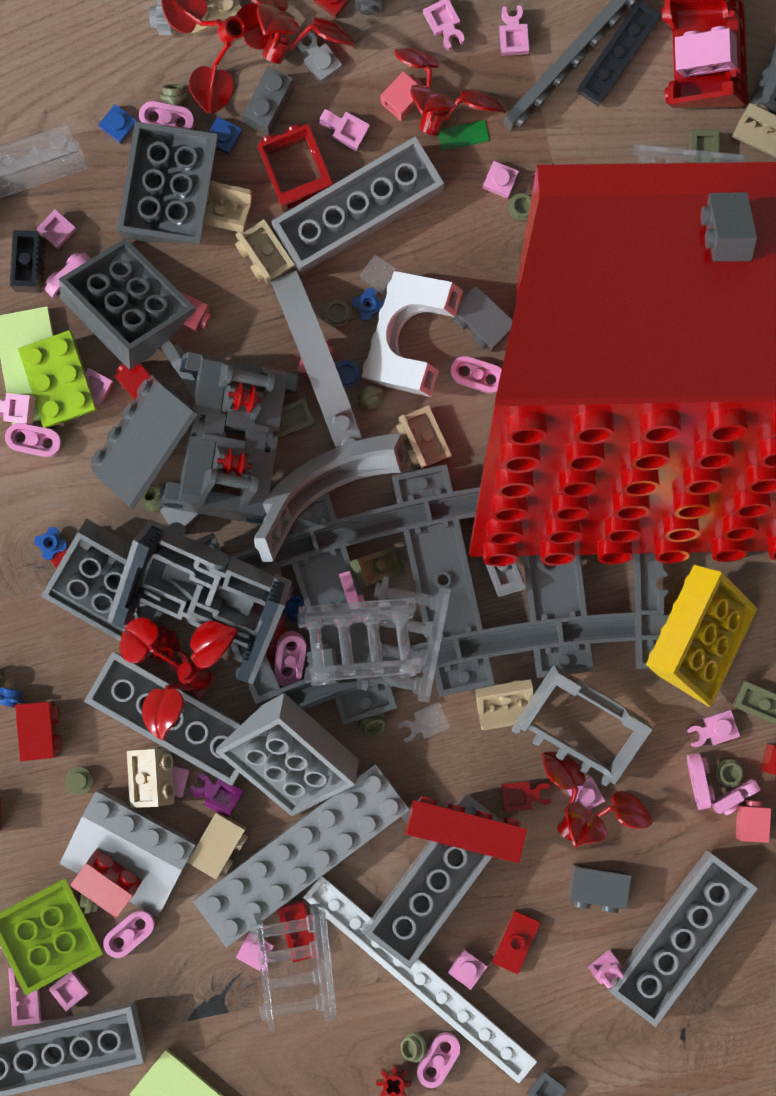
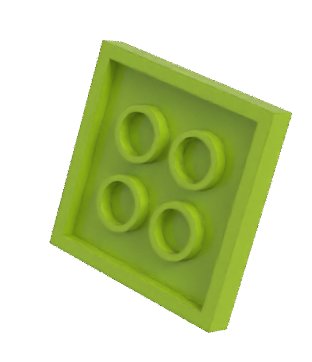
[0,878,103,996]

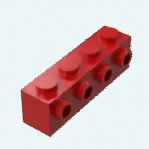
[404,796,527,863]

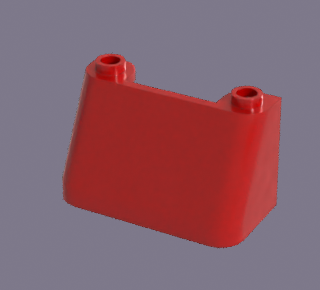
[661,0,748,109]

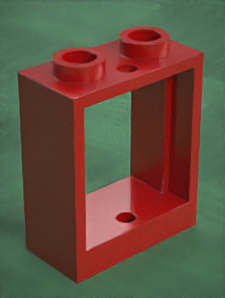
[257,124,333,212]

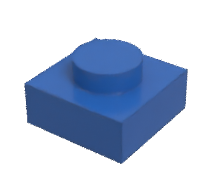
[98,104,137,144]
[209,116,242,156]

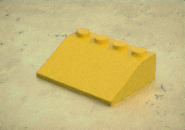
[646,565,758,707]

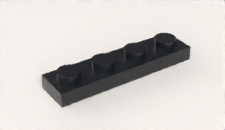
[576,0,661,107]

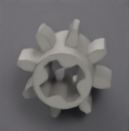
[150,0,173,35]

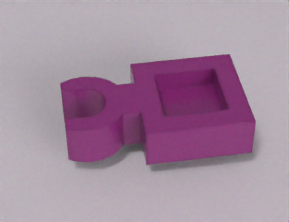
[190,773,243,818]

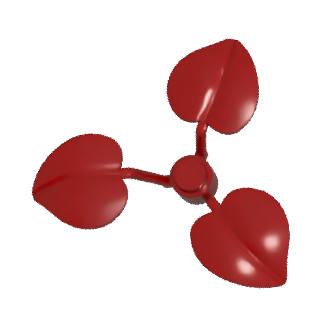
[161,0,269,114]
[251,0,356,64]
[393,48,506,136]
[119,618,238,741]
[541,752,653,847]

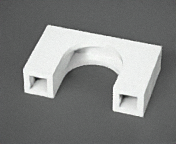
[362,271,463,397]

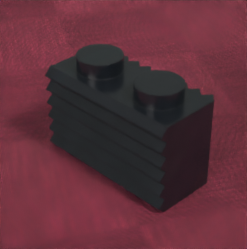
[10,230,46,293]

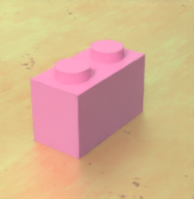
[675,26,738,77]

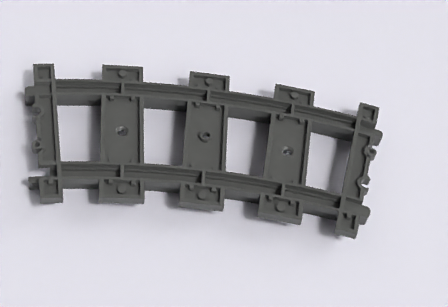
[195,464,669,725]

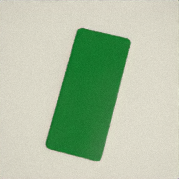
[438,120,489,151]

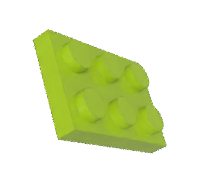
[18,330,98,428]

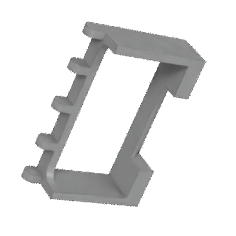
[511,665,653,786]

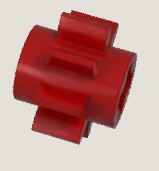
[148,627,180,662]
[376,1064,411,1096]

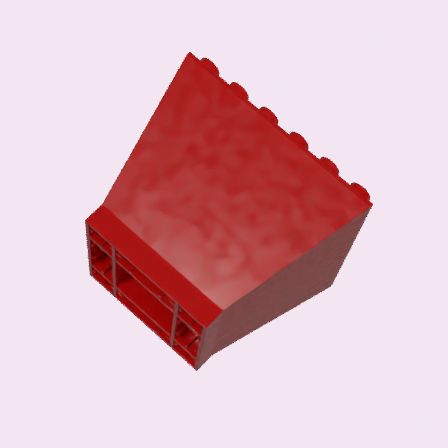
[469,162,776,567]

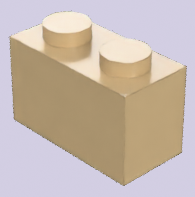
[187,812,248,879]

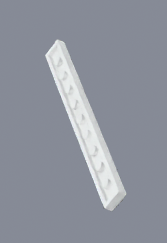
[303,876,537,1083]

